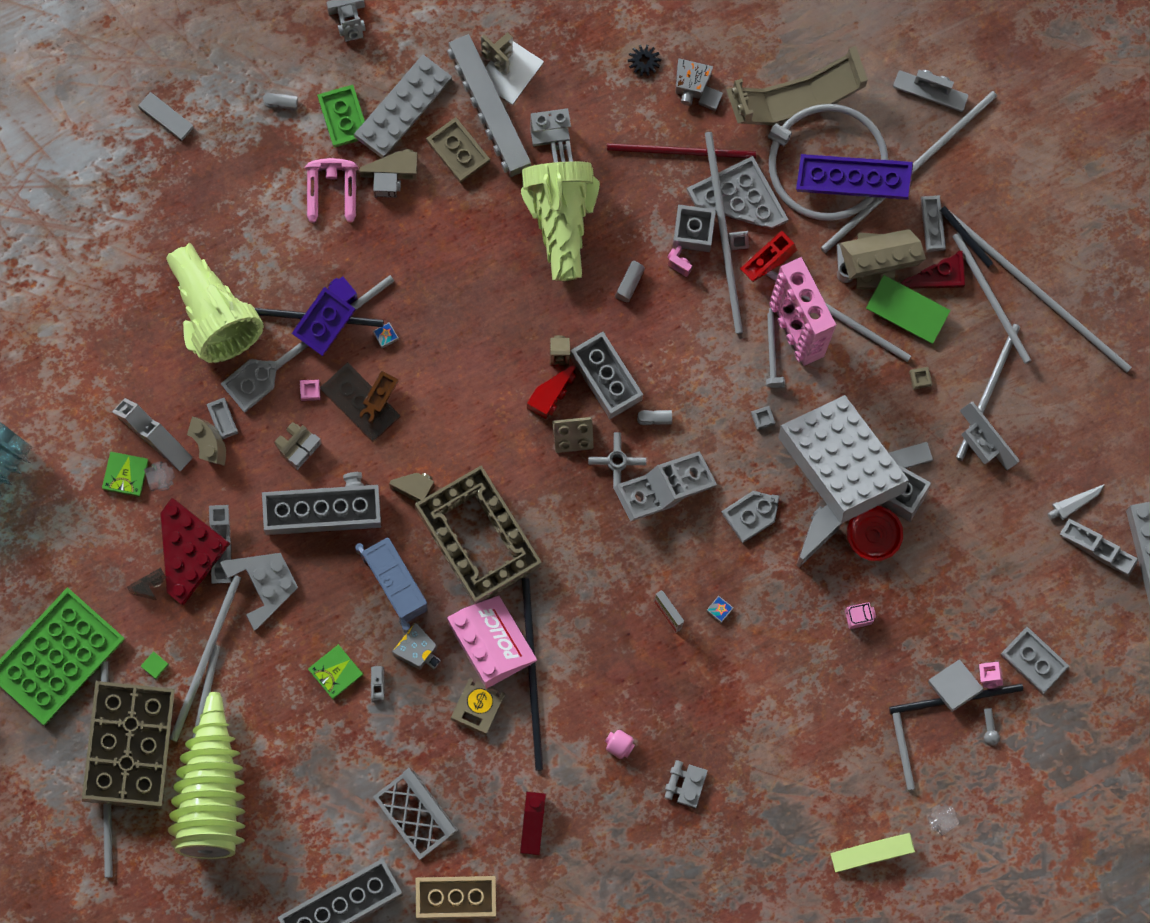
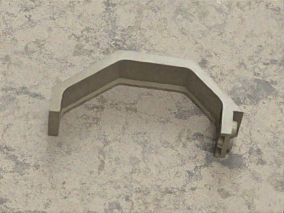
[726,46,868,126]

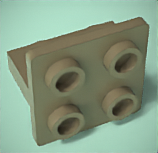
[481,32,513,75]
[552,417,594,453]

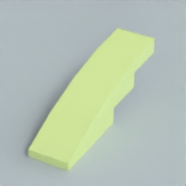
[830,833,915,873]

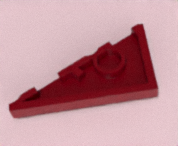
[900,251,965,289]

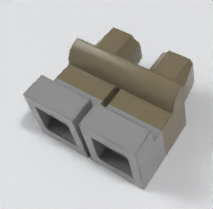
[274,422,322,470]

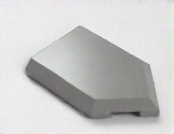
[221,359,277,413]
[721,491,779,543]

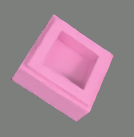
[300,380,320,401]

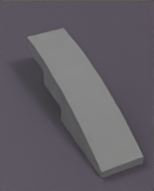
[1060,519,1138,577]

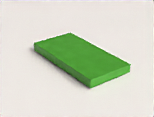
[866,275,951,344]

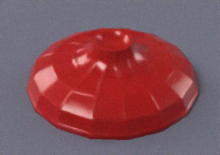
[847,506,903,561]

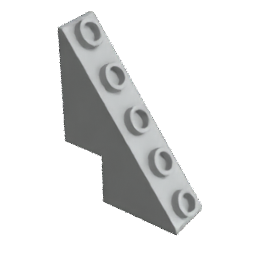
[112,398,193,471]

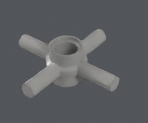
[588,432,646,489]

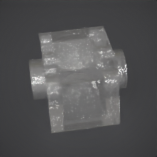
[144,462,175,491]
[928,804,960,836]

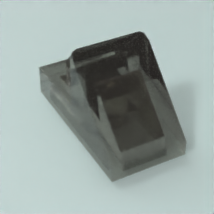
[127,567,166,600]

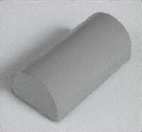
[615,261,645,302]

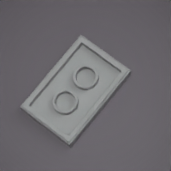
[1000,627,1070,694]

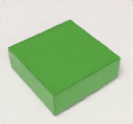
[141,651,169,679]

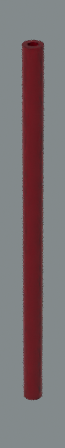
[607,143,756,159]

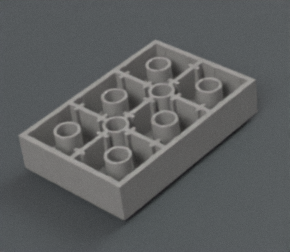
[778,395,909,523]

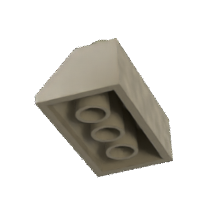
[840,229,926,279]

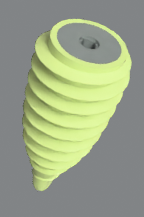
[168,692,245,859]

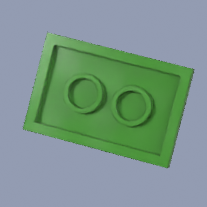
[317,85,365,148]

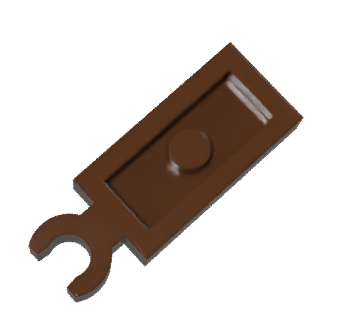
[360,371,399,424]

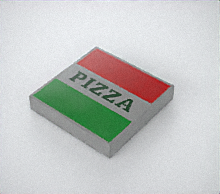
[654,590,684,633]

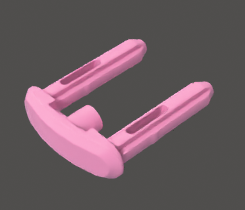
[304,158,359,223]

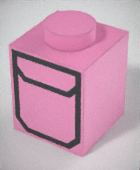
[845,602,876,629]

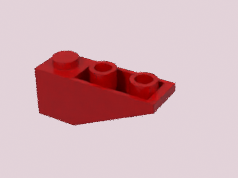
[527,365,577,419]

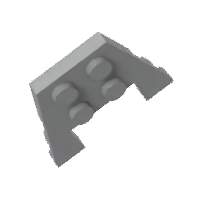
[220,553,298,630]

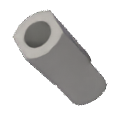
[263,93,298,110]
[637,410,672,425]
[371,666,384,702]

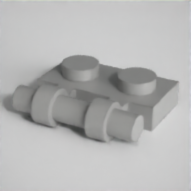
[664,760,708,808]

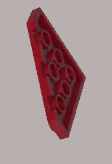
[160,498,231,605]

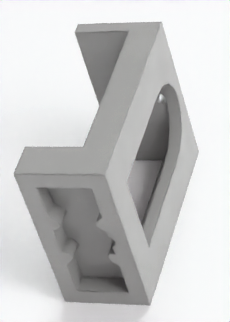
[530,108,571,146]

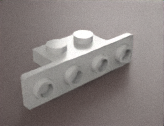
[893,70,968,112]
[960,402,1019,470]

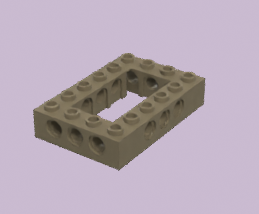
[415,465,542,604]

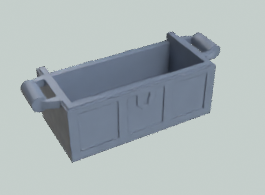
[356,537,428,633]

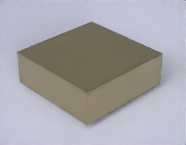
[909,367,932,390]

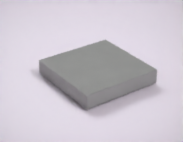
[928,659,983,712]

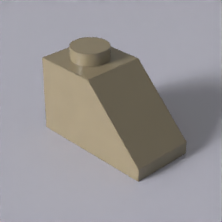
[550,335,570,365]
[389,473,434,502]

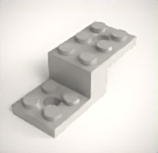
[614,451,717,521]

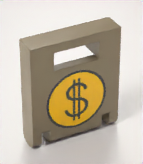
[450,678,506,736]

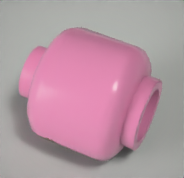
[605,730,635,759]

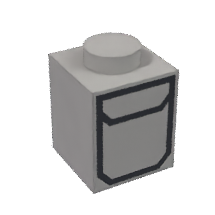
[373,173,401,198]

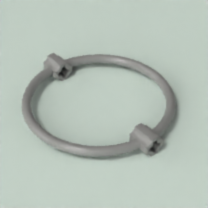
[768,104,888,221]

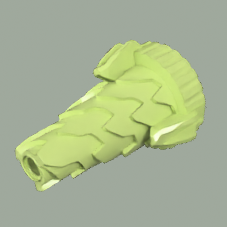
[521,161,600,281]
[167,243,264,363]

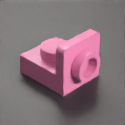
[667,245,692,277]

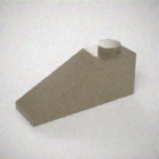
[360,149,418,180]

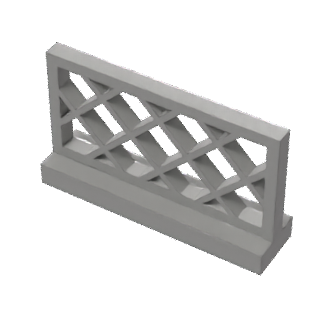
[373,768,459,860]

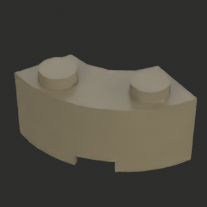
[187,416,226,465]

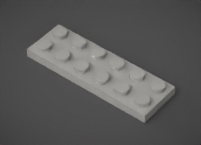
[354,55,452,158]

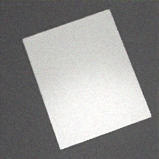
[485,41,544,104]

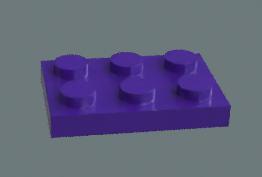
[291,287,356,356]

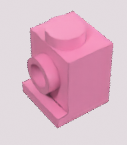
[979,662,1003,689]

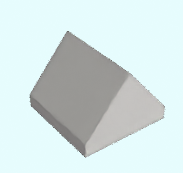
[728,231,749,250]

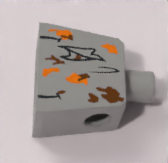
[675,59,713,105]

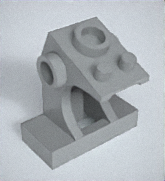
[326,0,366,42]

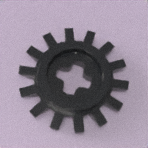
[628,44,661,76]

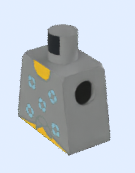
[392,623,441,670]

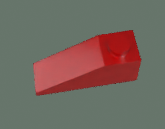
[740,231,797,282]

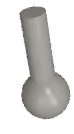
[984,708,1000,745]

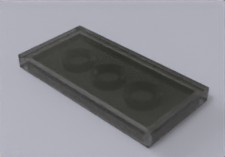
[320,362,400,442]

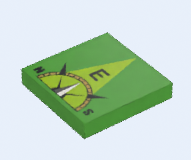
[102,451,149,497]
[308,644,363,699]

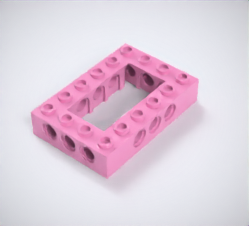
[769,257,836,366]

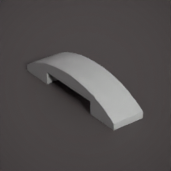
[209,505,232,583]

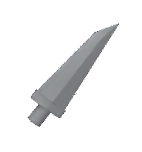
[1047,485,1104,520]

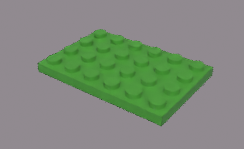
[0,587,125,726]

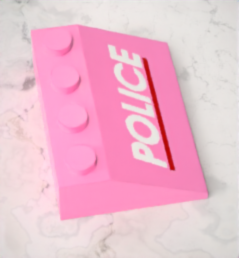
[447,596,537,689]

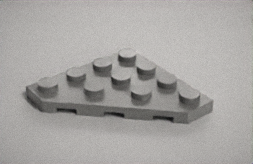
[686,156,788,230]

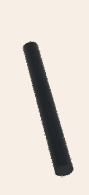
[939,206,993,267]

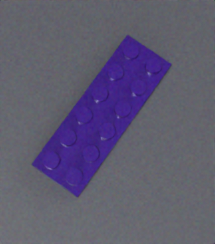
[796,154,913,200]

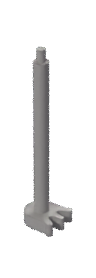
[766,308,785,388]

